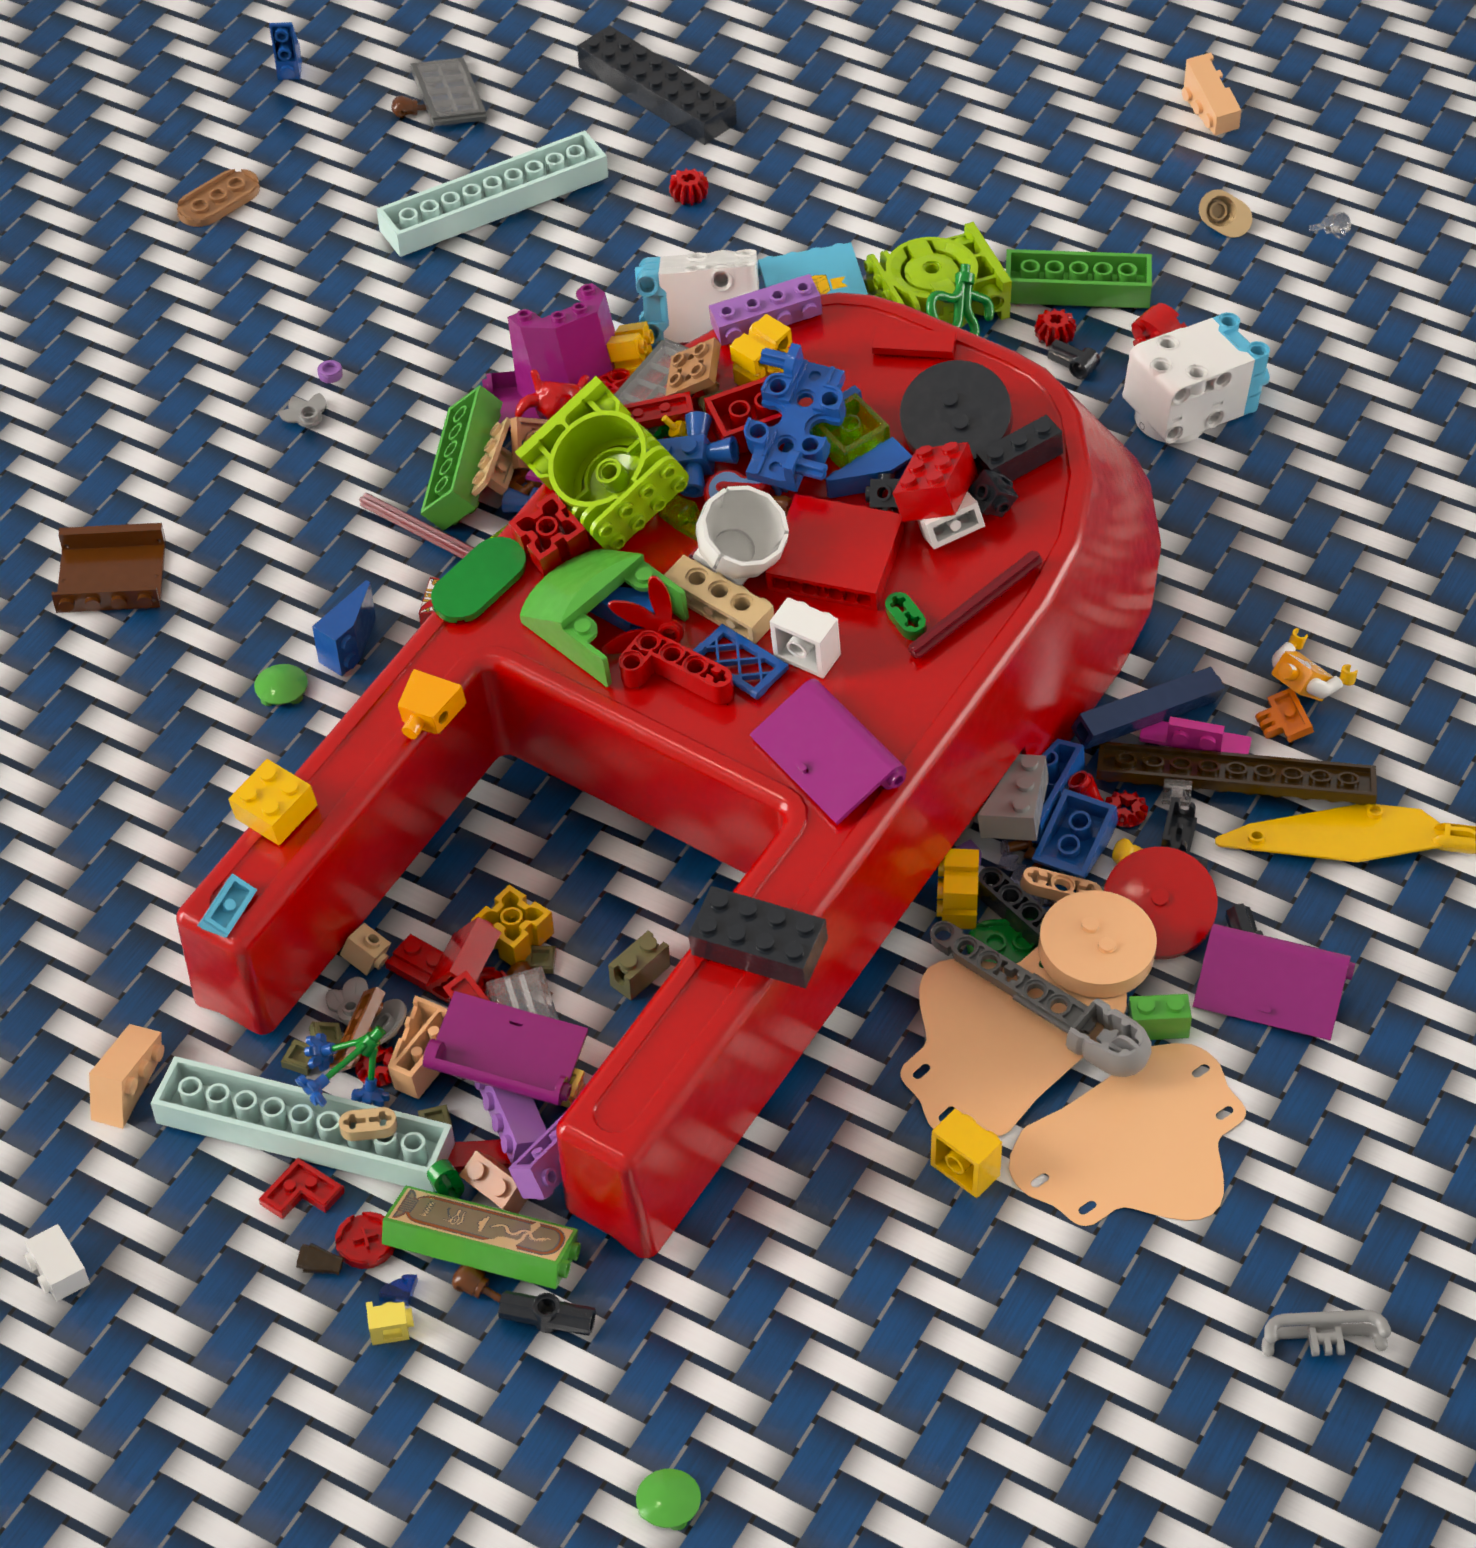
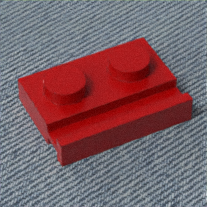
[385,934,443,993]

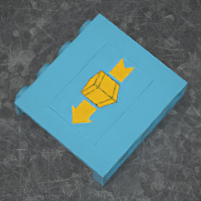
[758,243,868,299]

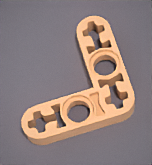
[1020,867,1102,901]

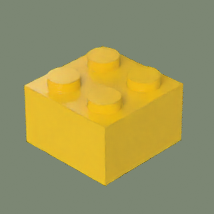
[228,759,317,846]
[930,1108,1002,1198]

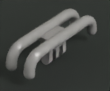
[1262,1310,1391,1357]

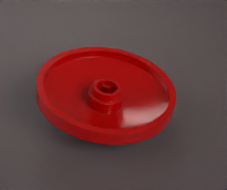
[1103,847,1218,960]

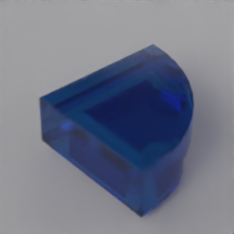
[378,1274,418,1307]

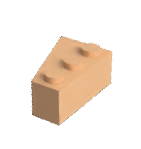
[89,1024,164,1129]

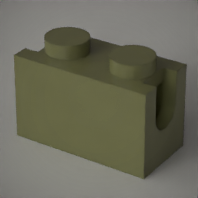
[608,930,670,1000]

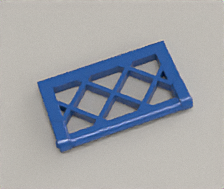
[693,624,789,700]

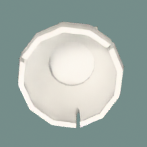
[692,486,789,586]

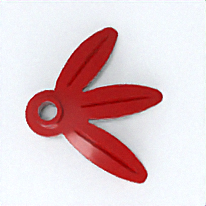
[601,576,684,654]

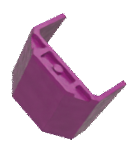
[507,283,615,397]

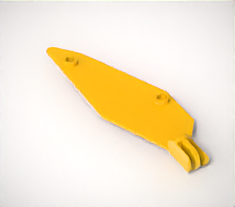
[1215,804,1476,862]

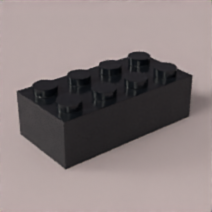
[688,886,828,989]

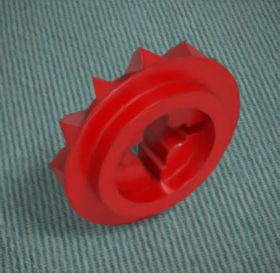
[1105,789,1148,827]
[355,1045,394,1087]

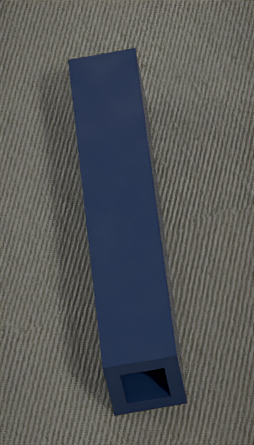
[1071,667,1225,750]

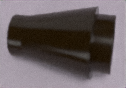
[296,1243,344,1275]

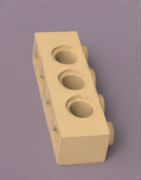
[664,555,774,644]

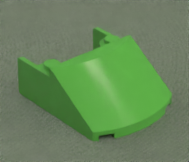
[520,548,689,687]

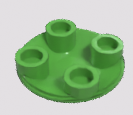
[254,664,308,706]
[636,1469,701,1531]

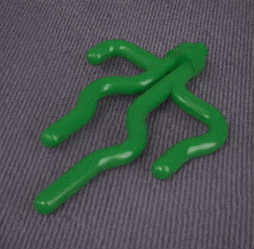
[926,264,994,336]

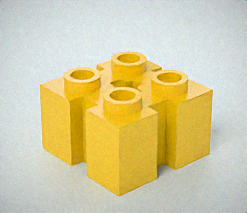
[730,314,792,386]
[606,321,654,376]
[937,849,979,930]
[471,885,554,966]

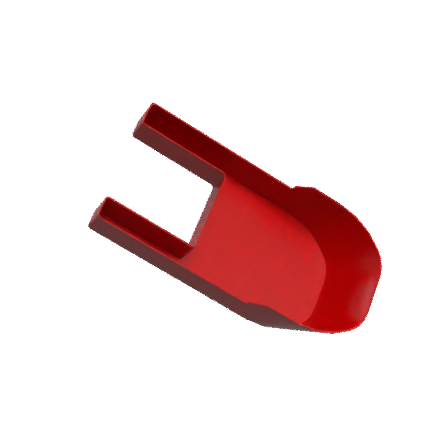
[176,292,1161,1258]

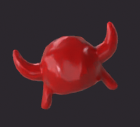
[515,369,590,420]

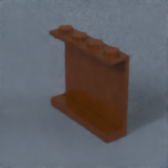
[51,523,166,613]

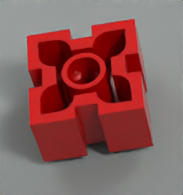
[508,492,590,577]

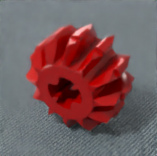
[669,168,709,206]
[1034,308,1076,347]

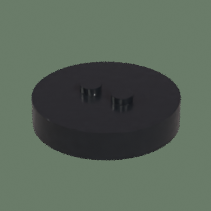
[900,360,1013,467]

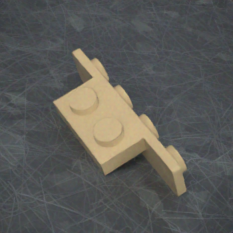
[471,417,514,497]

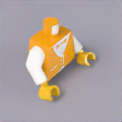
[1271,628,1358,701]

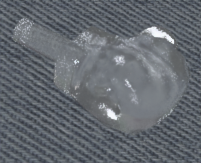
[1309,212,1351,239]

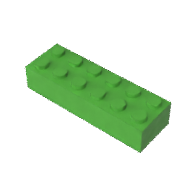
[1006,249,1152,308]
[420,385,503,531]

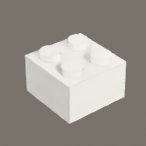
[770,597,841,678]

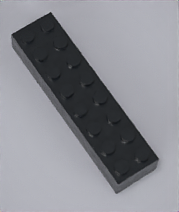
[577,25,737,145]

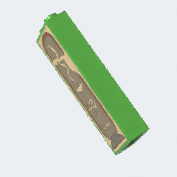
[382,1185,581,1289]

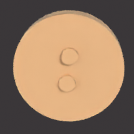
[1038,890,1157,998]

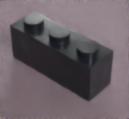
[976,414,1063,482]

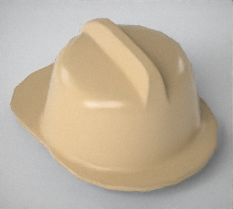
[1199,189,1252,237]

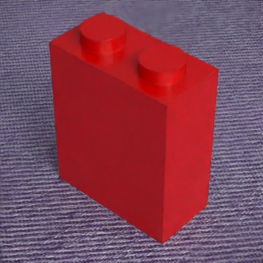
[425,917,501,1004]

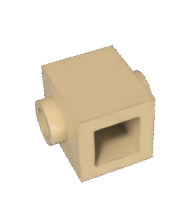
[340,923,391,976]

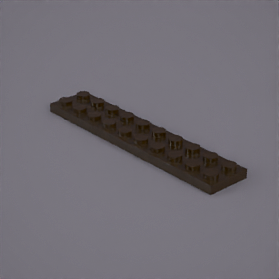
[1096,742,1377,805]

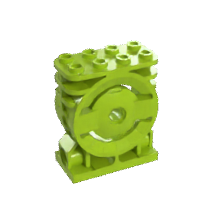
[864,222,1012,327]
[515,376,689,550]

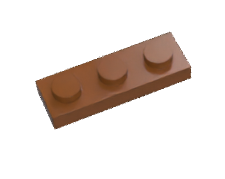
[329,987,386,1073]

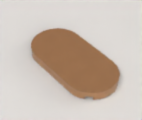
[177,169,260,227]

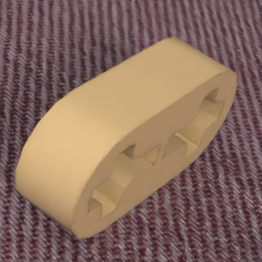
[339,1107,398,1141]

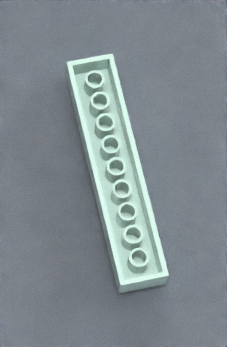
[377,131,608,257]
[151,1056,455,1192]

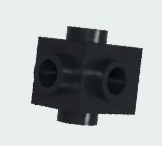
[968,469,1019,517]
[865,474,900,511]

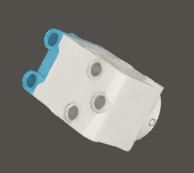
[635,249,759,345]
[1122,312,1270,444]

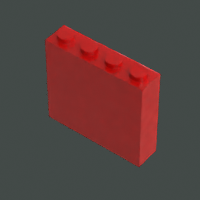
[766,494,905,611]

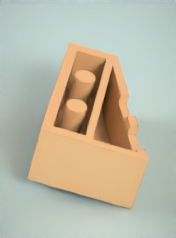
[1182,52,1241,135]
[388,995,447,1099]

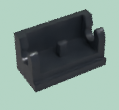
[1161,797,1197,854]

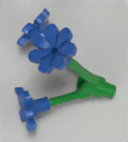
[295,1026,390,1108]

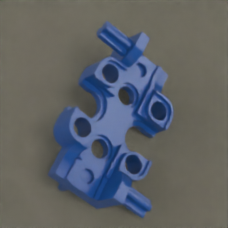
[744,343,846,496]

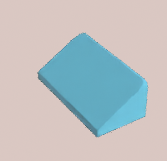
[197,873,257,938]

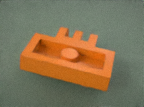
[1255,688,1314,743]

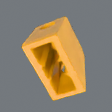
[398,669,466,739]

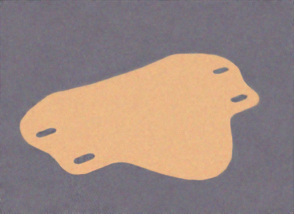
[901,947,1127,1136]
[1009,1043,1246,1226]

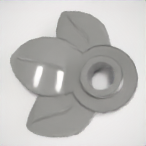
[279,393,326,428]
[326,977,369,1026]

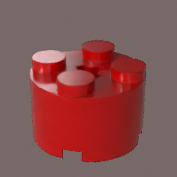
[1131,303,1187,346]

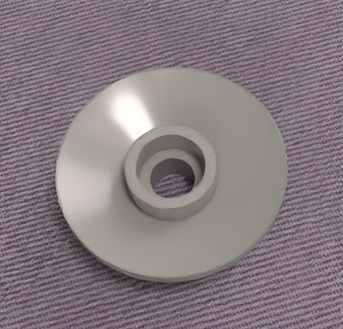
[370,999,407,1045]

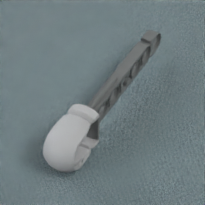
[930,921,1151,1077]

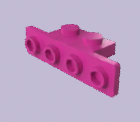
[1139,716,1252,754]

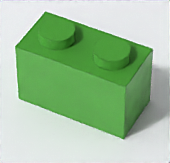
[1127,994,1192,1040]

